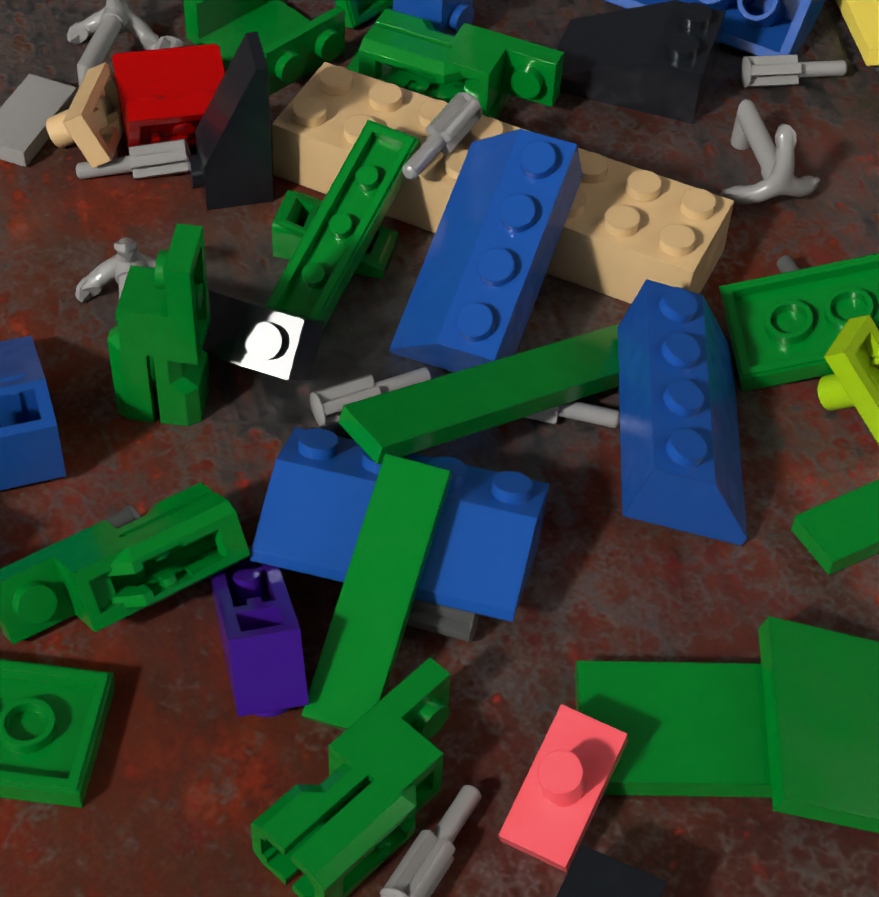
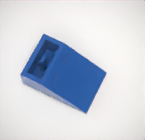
[0,335,66,491]

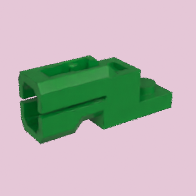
[359,8,564,117]
[107,223,210,426]
[0,482,250,645]
[251,657,451,897]

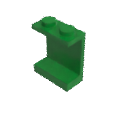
[183,0,345,96]

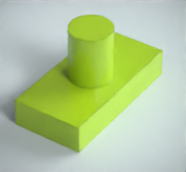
[817,315,879,444]

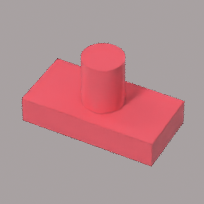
[498,704,628,873]

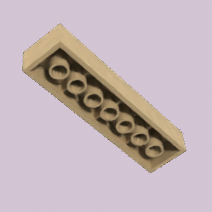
[272,62,734,304]

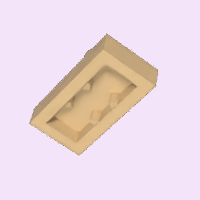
[46,62,124,168]

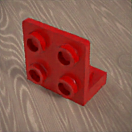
[112,44,225,155]

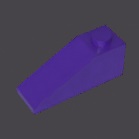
[210,546,309,717]

